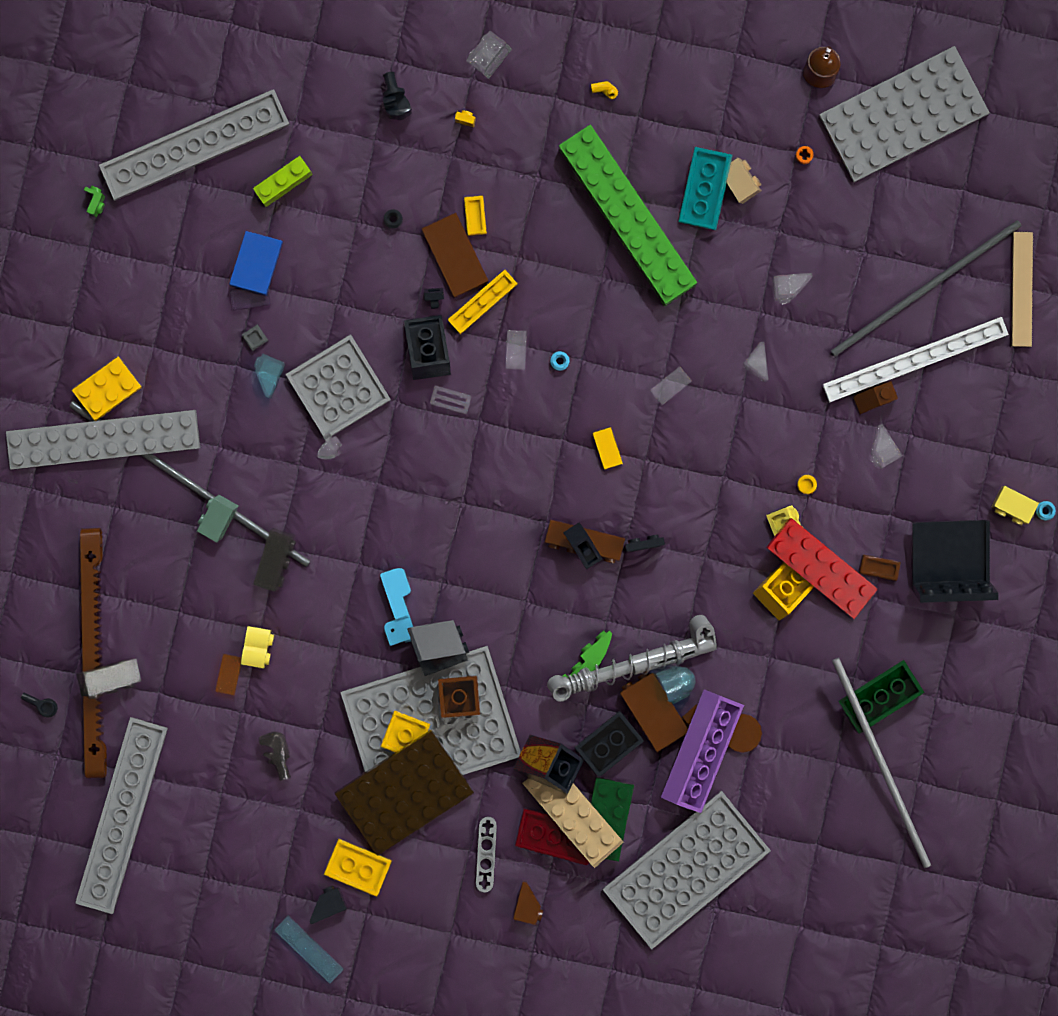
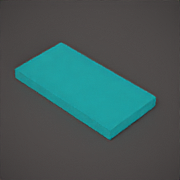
[679,147,733,230]

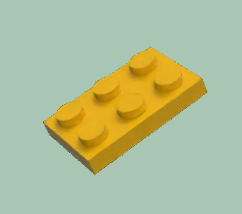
[72,356,142,421]

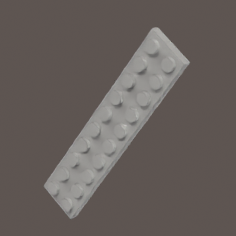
[99,89,289,201]
[6,410,200,470]
[76,717,168,914]

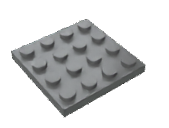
[286,335,391,440]

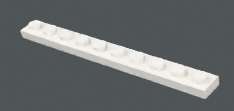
[822,317,1009,403]

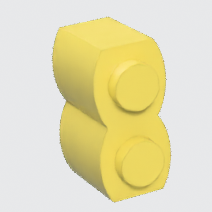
[241,626,274,668]

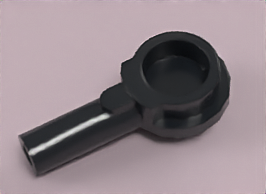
[21,692,58,718]

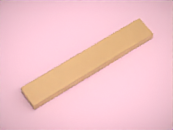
[1011,232,1033,347]

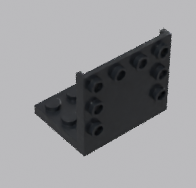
[912,520,998,603]

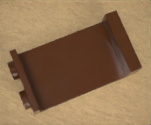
[620,671,688,752]

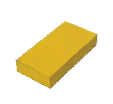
[464,196,487,236]
[592,427,623,470]

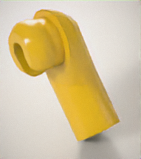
[591,81,618,99]

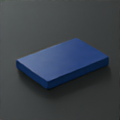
[229,231,283,296]

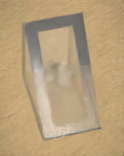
[742,342,769,382]

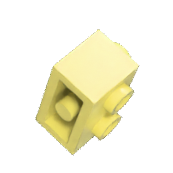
[991,486,1039,526]

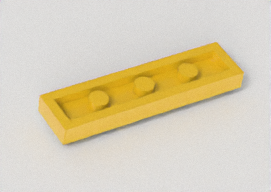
[448,270,518,335]

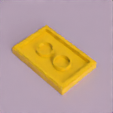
[324,839,392,897]

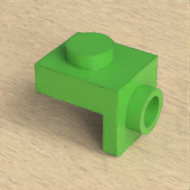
[84,186,105,218]

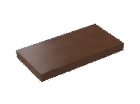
[422,213,489,298]

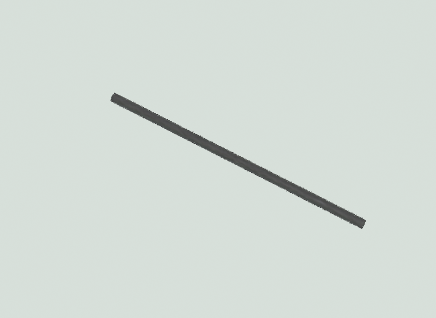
[831,220,1022,357]

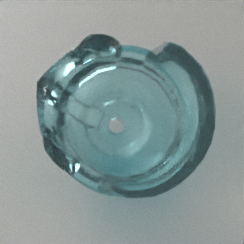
[654,665,696,704]

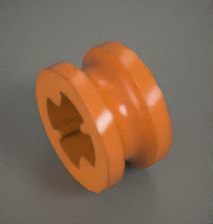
[796,146,813,164]

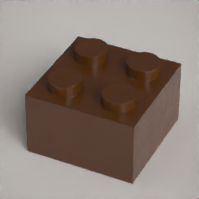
[438,676,480,718]

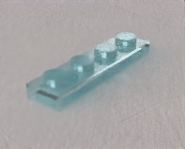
[275,916,344,983]

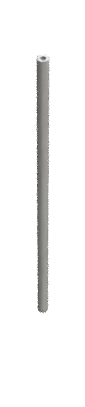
[832,658,931,868]

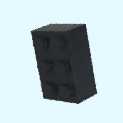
[574,711,644,777]

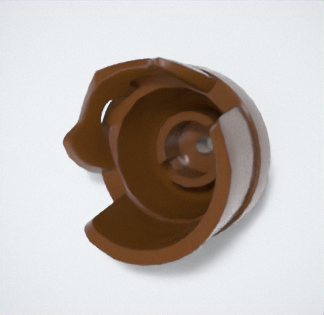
[803,46,841,88]

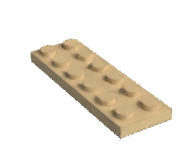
[523,778,623,868]

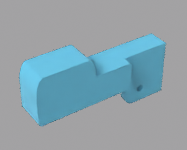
[380,568,413,646]

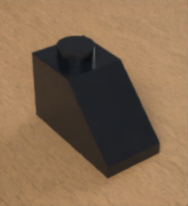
[563,522,602,570]
[310,885,348,924]

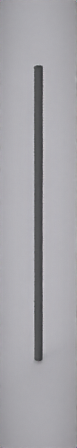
[69,401,310,567]

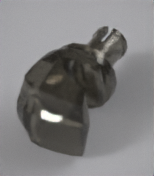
[259,731,291,781]

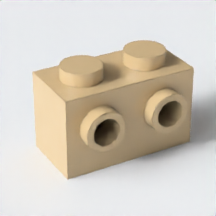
[727,158,761,204]

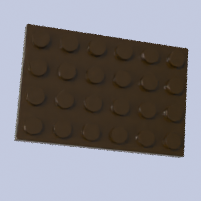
[335,729,474,856]

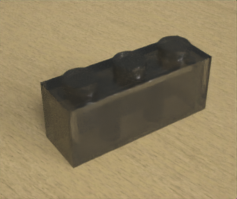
[253,528,296,592]
[76,659,141,699]

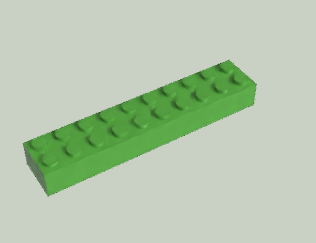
[559,124,697,307]

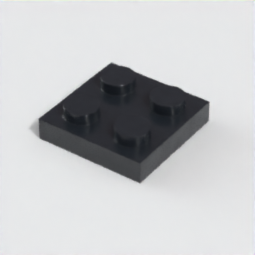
[624,534,665,553]

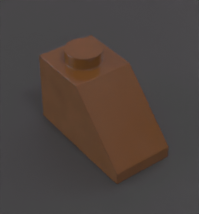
[853,381,898,414]
[513,880,543,925]

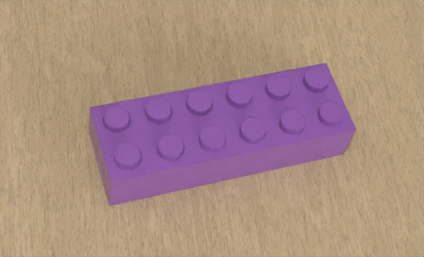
[661,689,744,813]

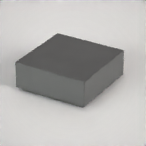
[242,324,269,351]

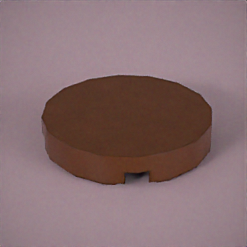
[728,714,762,752]

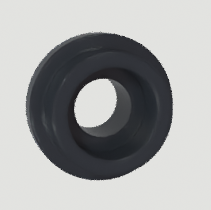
[384,209,403,229]

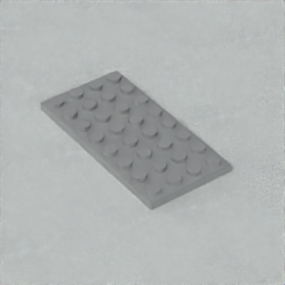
[819,46,990,183]
[603,791,771,949]

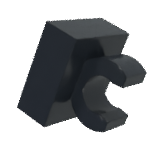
[424,288,444,309]

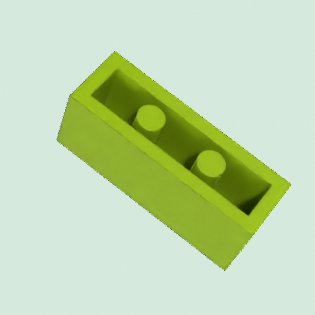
[253,156,312,207]

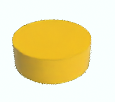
[797,475,817,494]

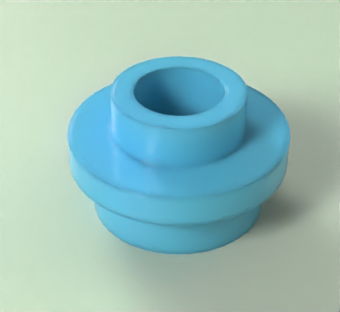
[550,351,570,371]
[1036,501,1056,520]

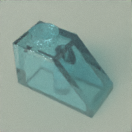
[254,354,285,399]

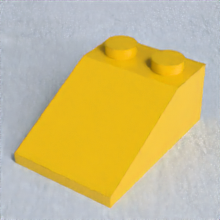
[753,562,814,620]

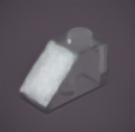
[772,273,812,304]
[870,424,902,469]

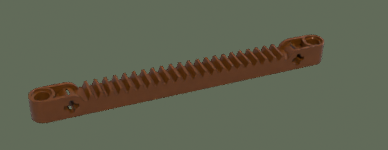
[80,528,107,778]

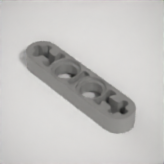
[476,816,497,892]

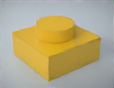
[455,110,476,128]

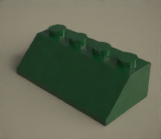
[838,660,925,734]

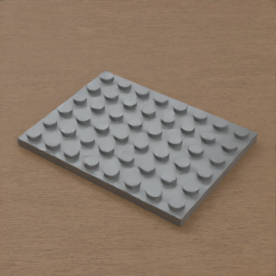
[341,646,521,775]

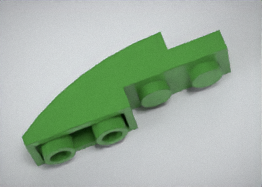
[563,631,612,677]

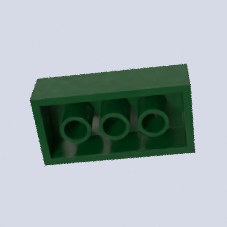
[591,777,634,862]

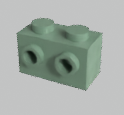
[197,495,239,542]

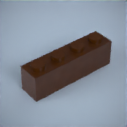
[545,520,625,564]

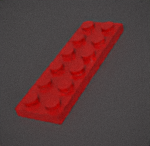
[766,518,878,619]

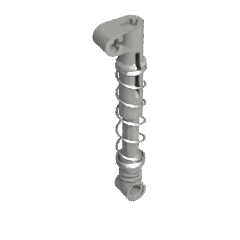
[547,615,717,702]

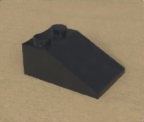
[404,315,451,380]

